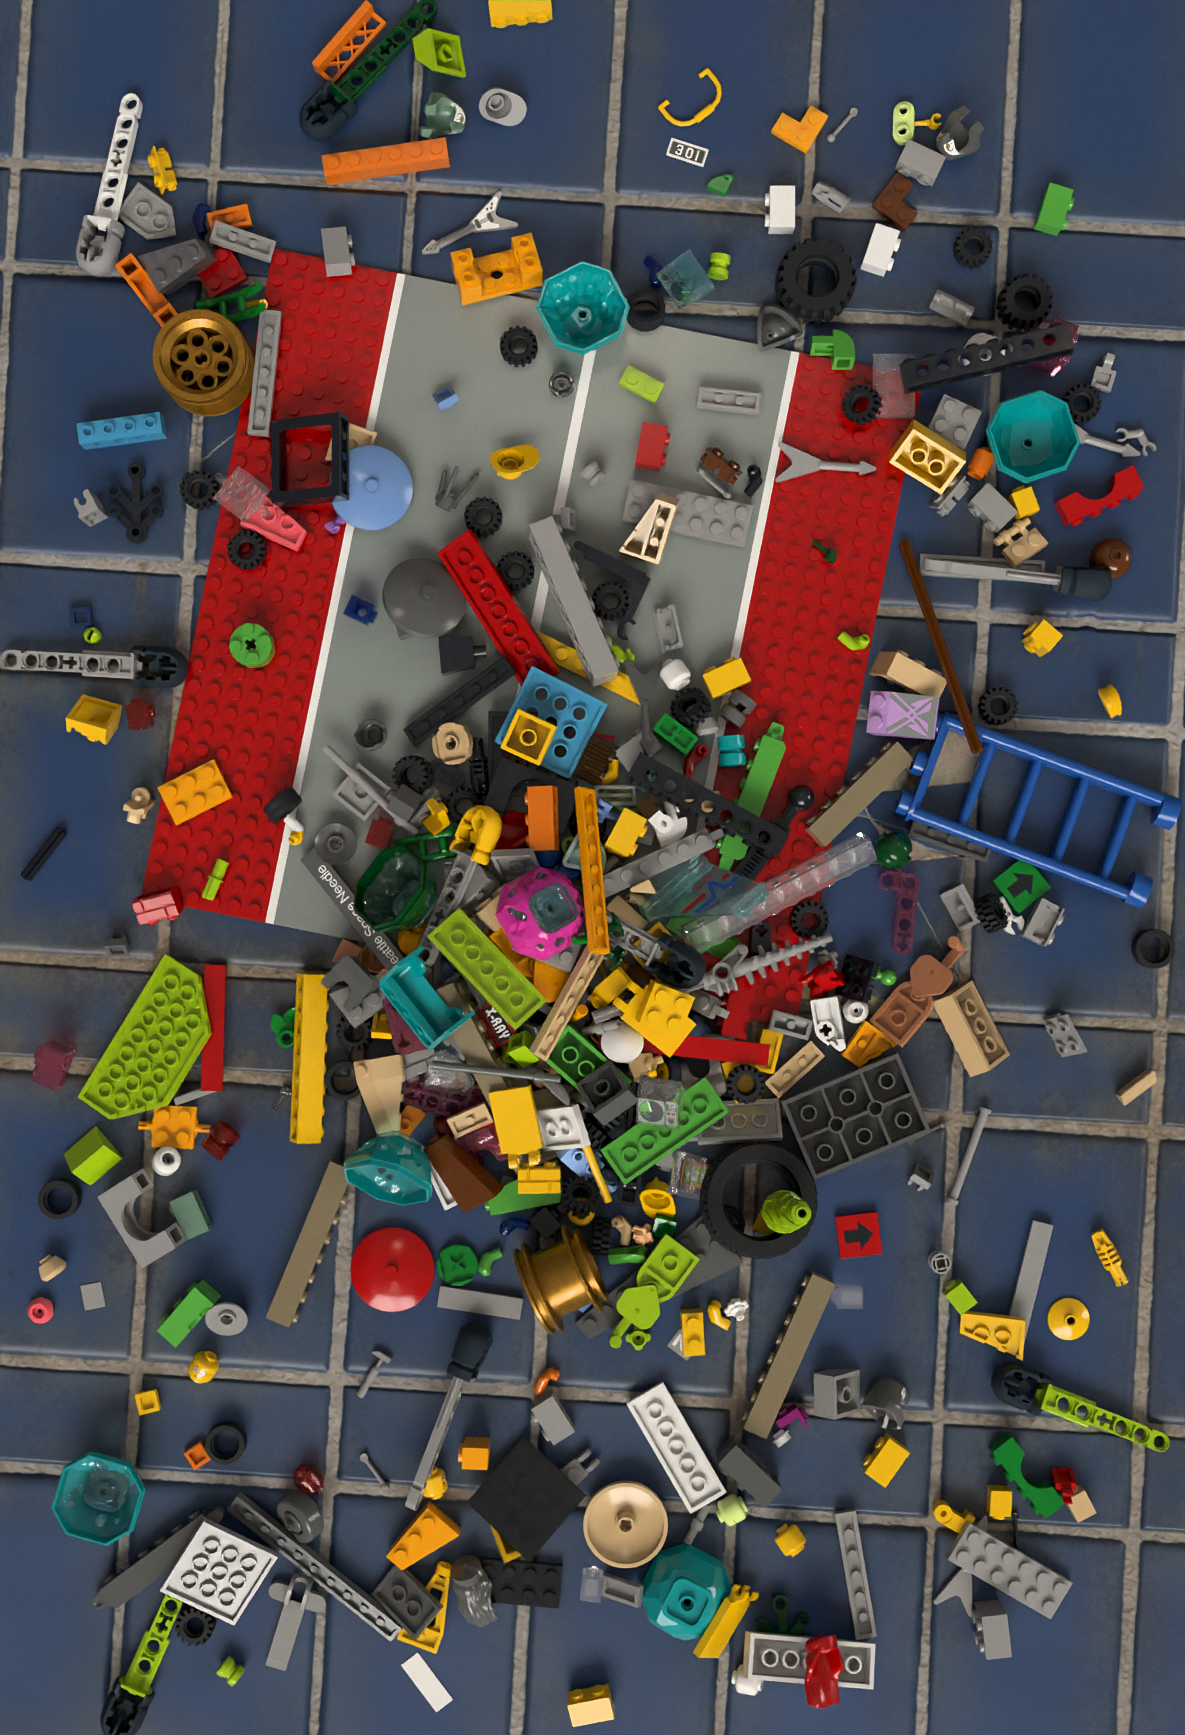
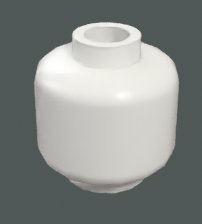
[660,659,691,691]
[152,1146,181,1176]
[732,1664,764,1696]

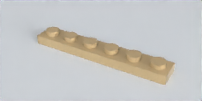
[529,944,604,1061]

